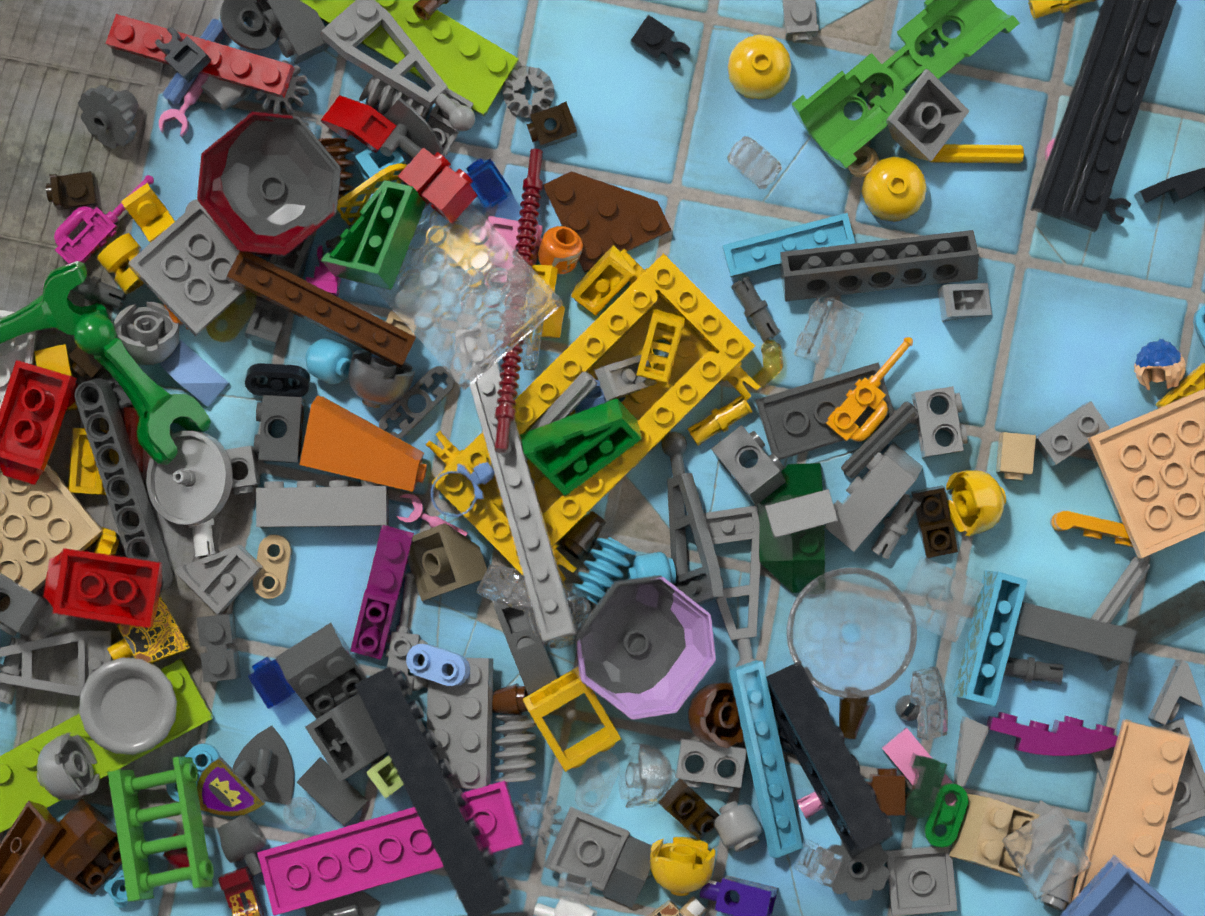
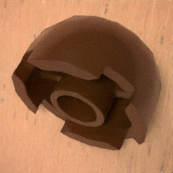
[688,682,744,748]

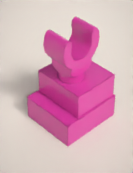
[305,245,341,298]

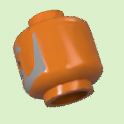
[537,226,583,274]

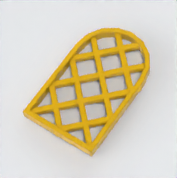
[337,163,407,226]

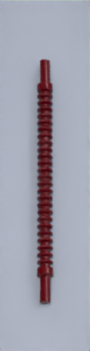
[494,149,543,453]

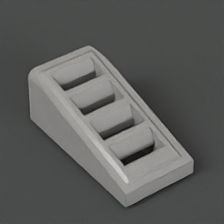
[954,716,989,787]

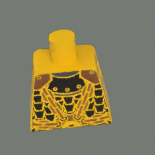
[107,596,190,664]

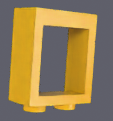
[523,667,621,772]

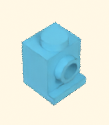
[355,147,408,188]

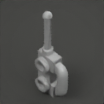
[386,572,428,695]

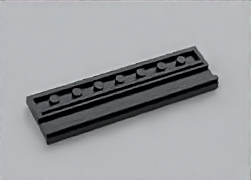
[1030,0,1177,232]

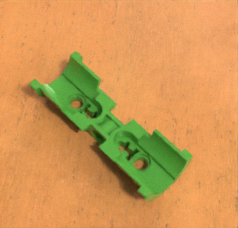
[792,0,1020,169]

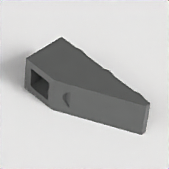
[253,0,329,65]

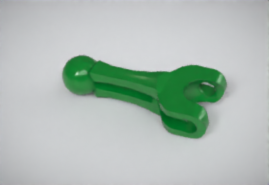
[0,261,109,344]
[74,313,211,465]

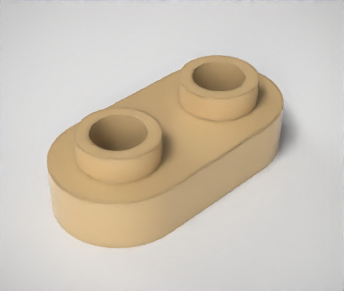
[253,534,292,599]

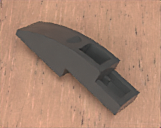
[485,567,557,695]

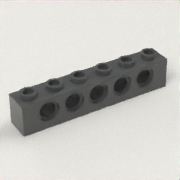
[780,230,979,302]

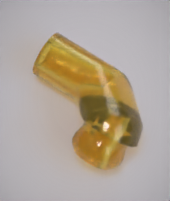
[752,340,784,389]

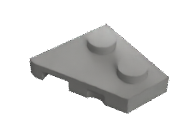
[174,545,263,615]

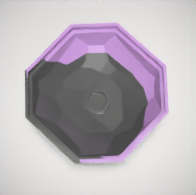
[575,575,716,720]

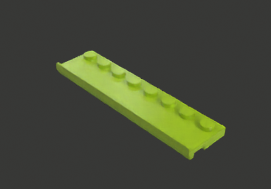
[301,0,519,116]
[0,658,213,833]

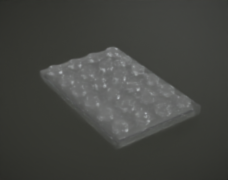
[371,203,564,390]

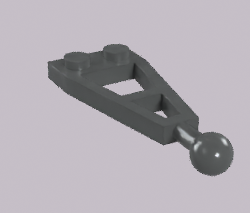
[661,432,724,605]

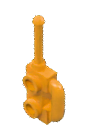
[825,337,913,442]

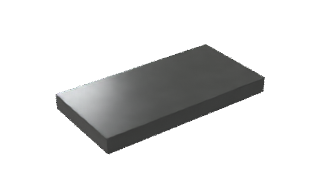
[755,362,894,460]

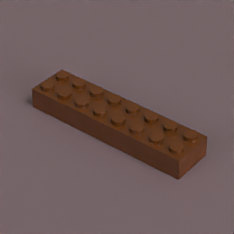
[0,800,62,916]

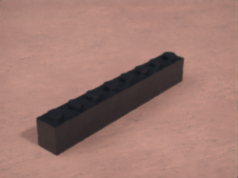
[355,667,512,916]

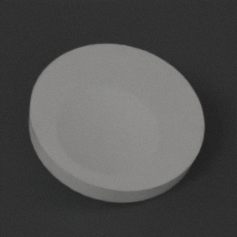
[146,431,233,525]

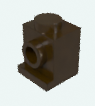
[526,101,577,149]

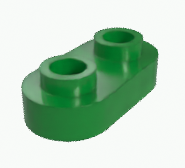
[924,783,968,848]

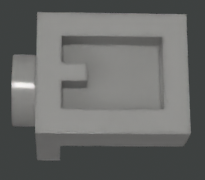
[782,0,819,43]

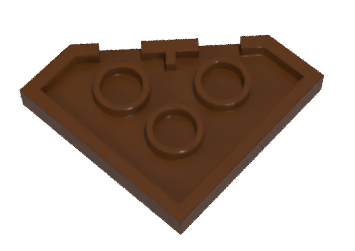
[543,171,671,273]

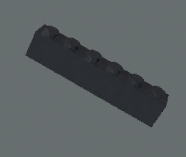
[766,661,894,859]

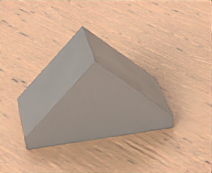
[938,283,992,322]

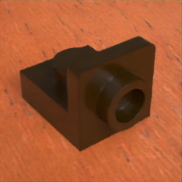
[46,171,98,210]

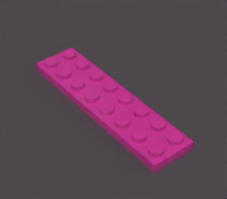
[257,781,524,916]

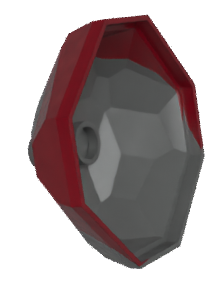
[197,112,341,256]

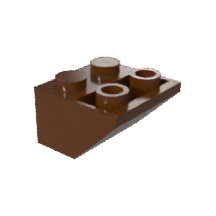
[44,799,122,895]

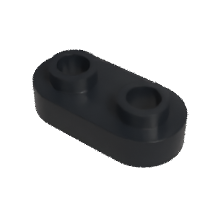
[245,363,311,397]

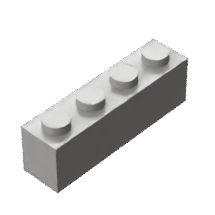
[256,480,389,528]

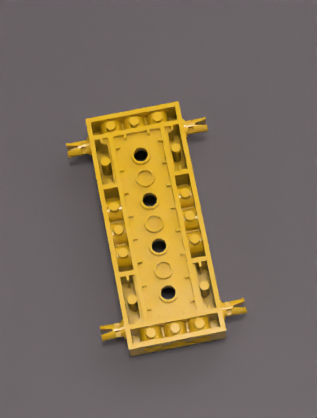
[426,249,761,583]

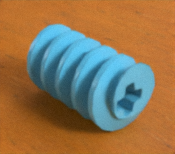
[571,536,637,604]

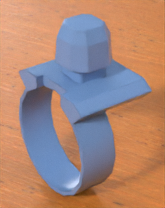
[431,462,495,517]

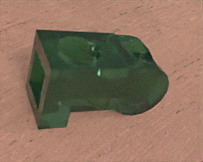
[905,753,947,818]

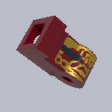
[218,866,264,916]

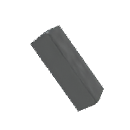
[297,757,368,826]

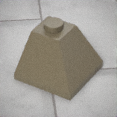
[408,523,490,601]

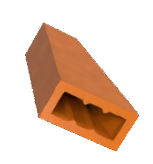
[299,396,427,492]

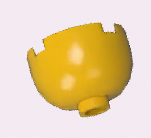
[727,34,792,99]
[861,157,927,222]
[946,470,1006,536]
[650,837,716,896]

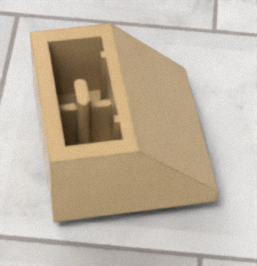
[949,793,1040,878]

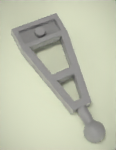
[320,0,475,131]
[704,505,760,667]
[0,630,111,696]

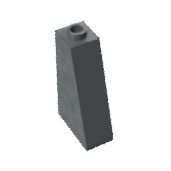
[1014,602,1139,664]

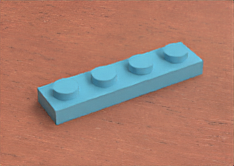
[722,213,855,278]

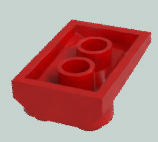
[0,360,78,485]
[43,548,162,628]

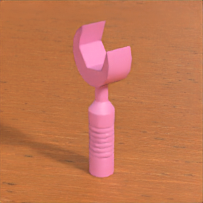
[159,74,208,137]
[396,494,468,537]

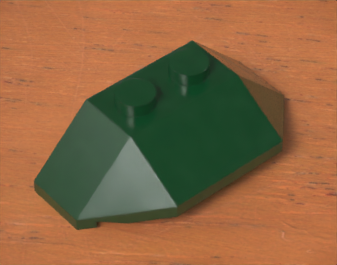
[757,463,825,593]

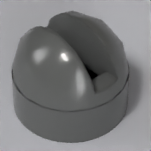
[895,695,922,721]

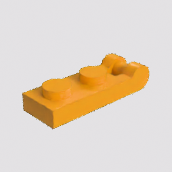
[1050,511,1133,548]

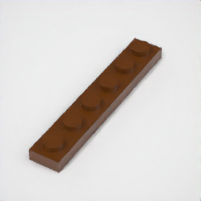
[226,251,416,368]

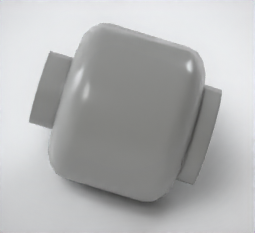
[714,801,762,852]

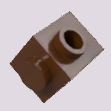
[865,768,905,815]

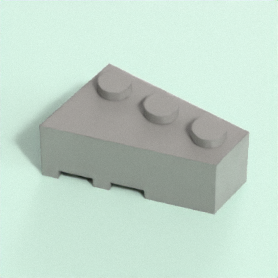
[824,442,923,552]

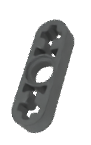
[379,366,455,439]

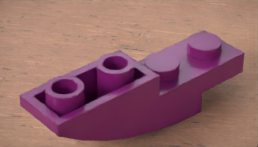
[350,525,414,660]
[986,712,1118,756]

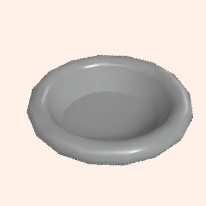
[79,658,177,755]

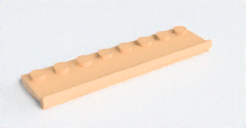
[1071,719,1191,902]

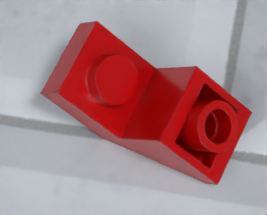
[320,95,397,153]

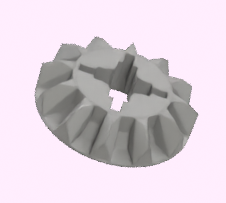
[503,66,554,118]

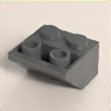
[276,623,367,719]
[305,693,387,782]

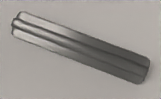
[841,402,918,478]

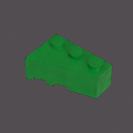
[321,180,426,290]
[520,398,642,496]

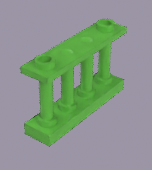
[108,757,214,902]

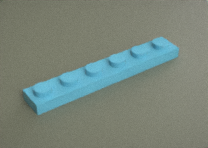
[729,660,803,858]

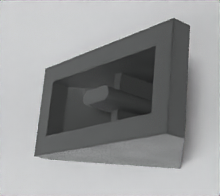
[602,835,652,908]

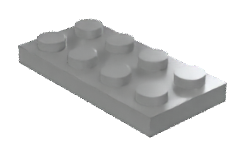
[427,657,493,789]

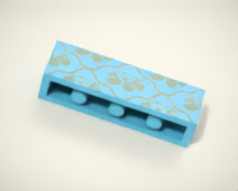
[953,570,1028,707]

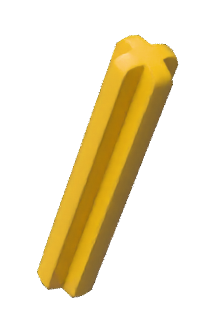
[929,144,1024,163]

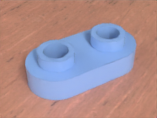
[406,644,470,686]

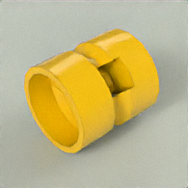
[97,233,145,294]

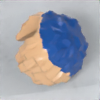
[1134,339,1186,390]

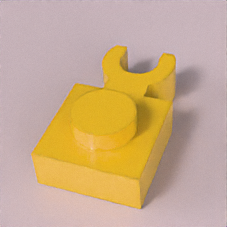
[93,527,120,555]

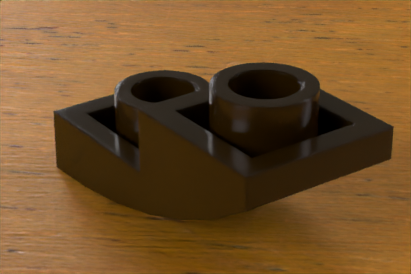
[911,485,958,558]
[658,778,719,840]

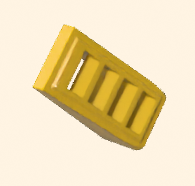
[636,309,685,384]

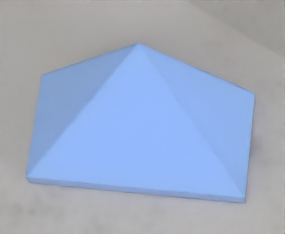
[159,340,229,407]

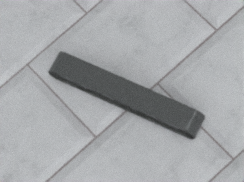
[75,378,173,593]

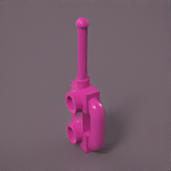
[54,175,154,264]

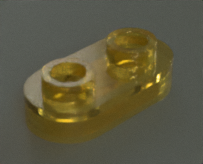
[206,290,257,343]

